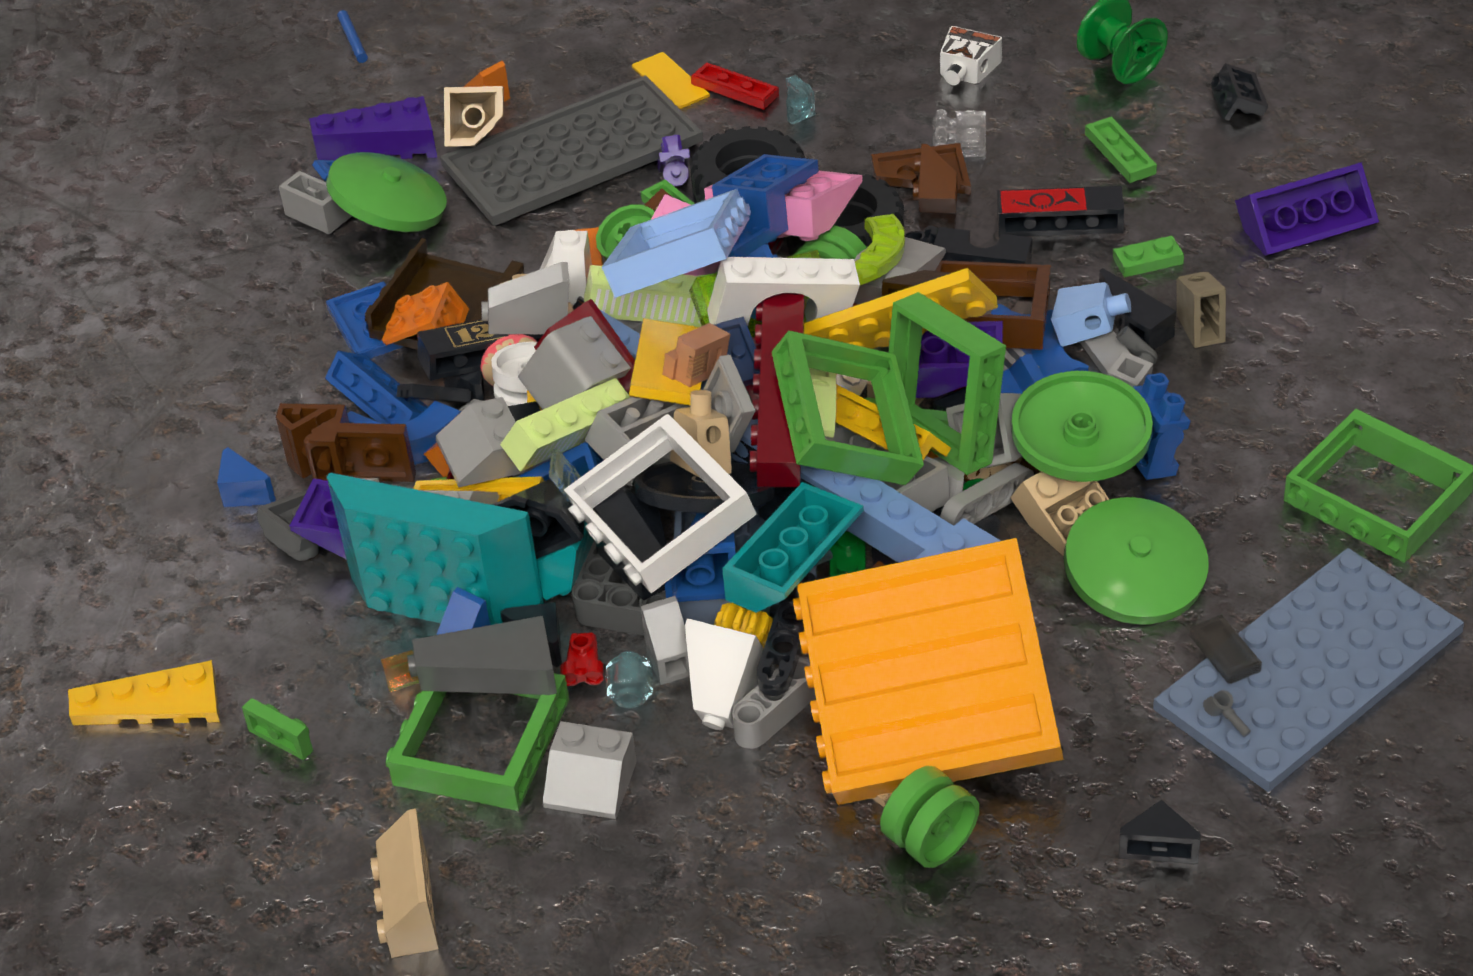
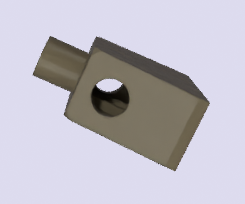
[1176,272,1226,348]

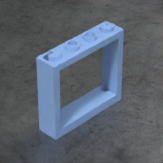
[602,189,751,298]

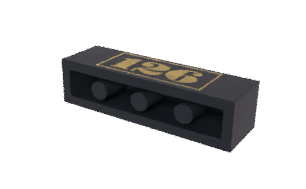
[417,319,544,381]

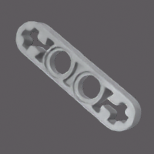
[940,463,1034,525]

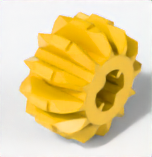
[714,603,773,648]

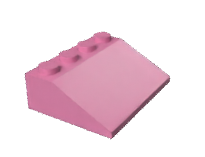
[704,171,863,241]

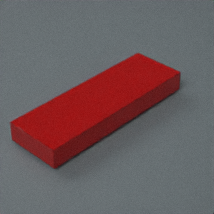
[691,63,779,110]

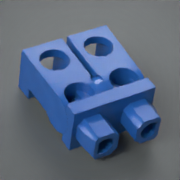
[1133,373,1191,480]

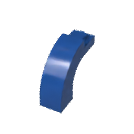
[348,401,461,465]

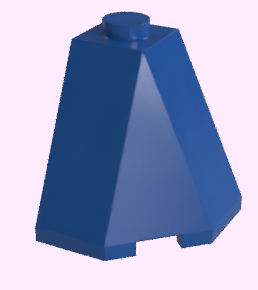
[665,514,736,602]

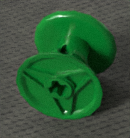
[1077,0,1168,84]

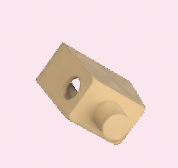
[670,390,732,477]

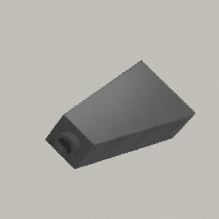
[407,616,557,695]

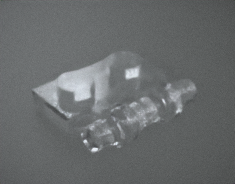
[932,109,986,157]

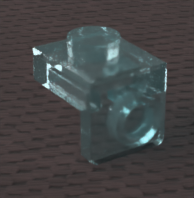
[786,75,815,124]

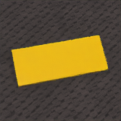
[632,52,710,109]

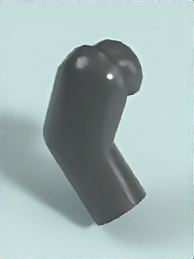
[1116,326,1158,365]

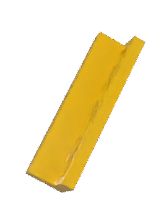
[835,384,951,461]

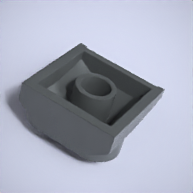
[257,489,319,561]

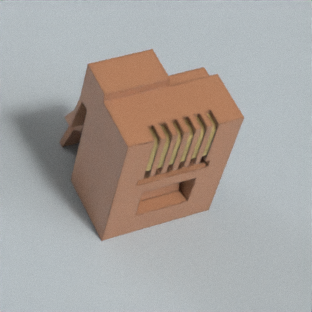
[662,323,730,387]

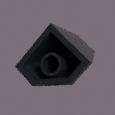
[492,473,585,559]
[593,487,667,601]

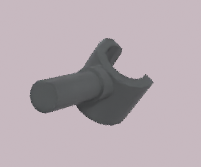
[1203,690,1251,737]

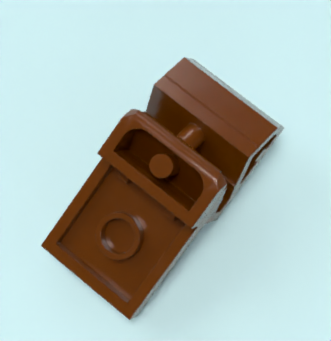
[276,403,416,482]

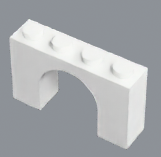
[707,257,860,326]

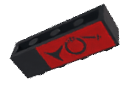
[997,186,1124,238]

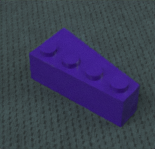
[309,96,438,160]

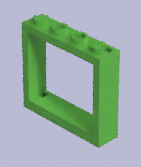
[888,292,1006,475]
[772,330,924,485]
[1284,409,1473,563]
[386,673,569,811]

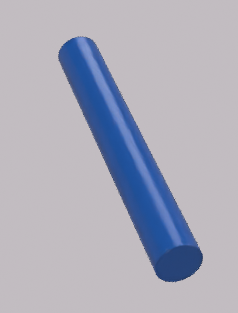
[337,10,368,63]

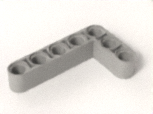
[732,651,816,749]

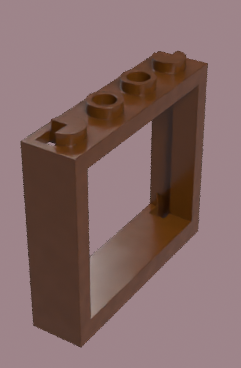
[935,260,1051,350]

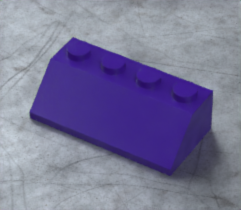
[1235,162,1379,256]

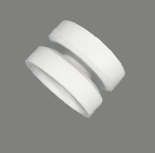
[491,341,537,406]

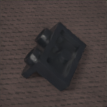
[1211,63,1268,121]

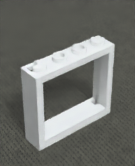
[564,413,757,593]

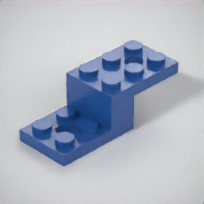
[712,154,819,257]

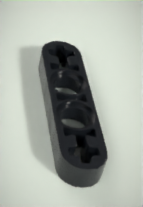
[757,572,817,696]

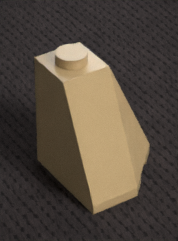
[444,86,504,147]

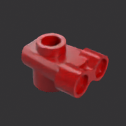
[560,632,604,686]

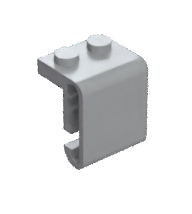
[518,316,631,410]

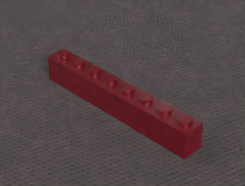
[750,293,805,487]

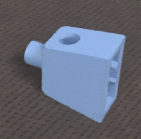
[1051,282,1131,347]

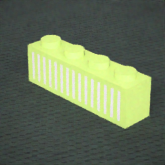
[584,265,716,327]
[500,378,630,472]

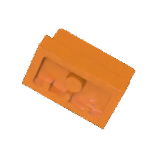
[382,282,469,345]

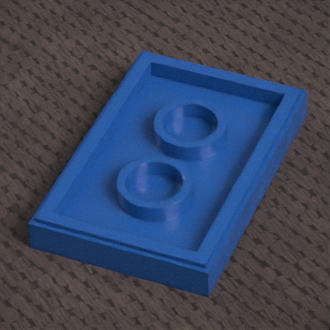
[326,281,405,359]

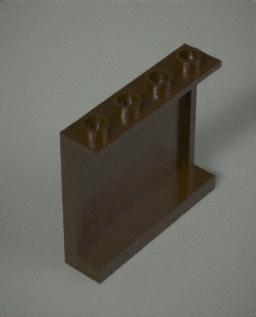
[365,238,524,350]

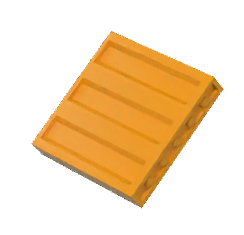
[793,538,1064,805]

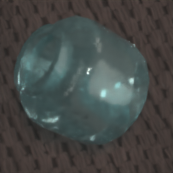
[605,651,653,708]

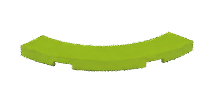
[855,214,905,285]

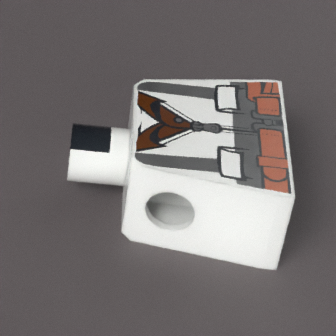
[940,26,1002,85]

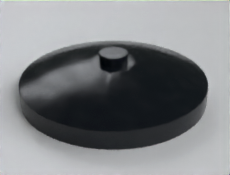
[635,461,777,514]

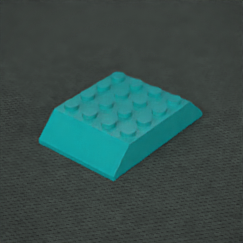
[327,473,544,625]

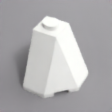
[540,230,592,306]
[685,618,764,730]

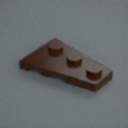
[871,143,971,195]

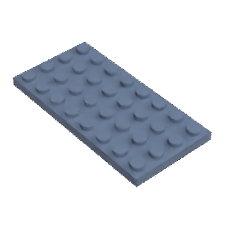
[1153,548,1464,793]

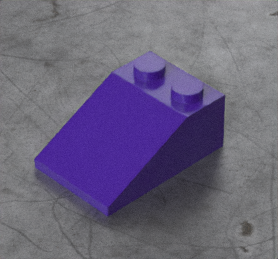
[916,321,1003,398]
[290,478,347,560]

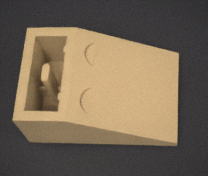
[1010,471,1110,556]

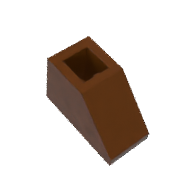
[913,144,958,213]

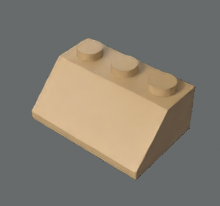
[371,808,438,958]

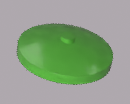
[326,152,447,232]
[1012,371,1153,482]
[1064,497,1209,625]

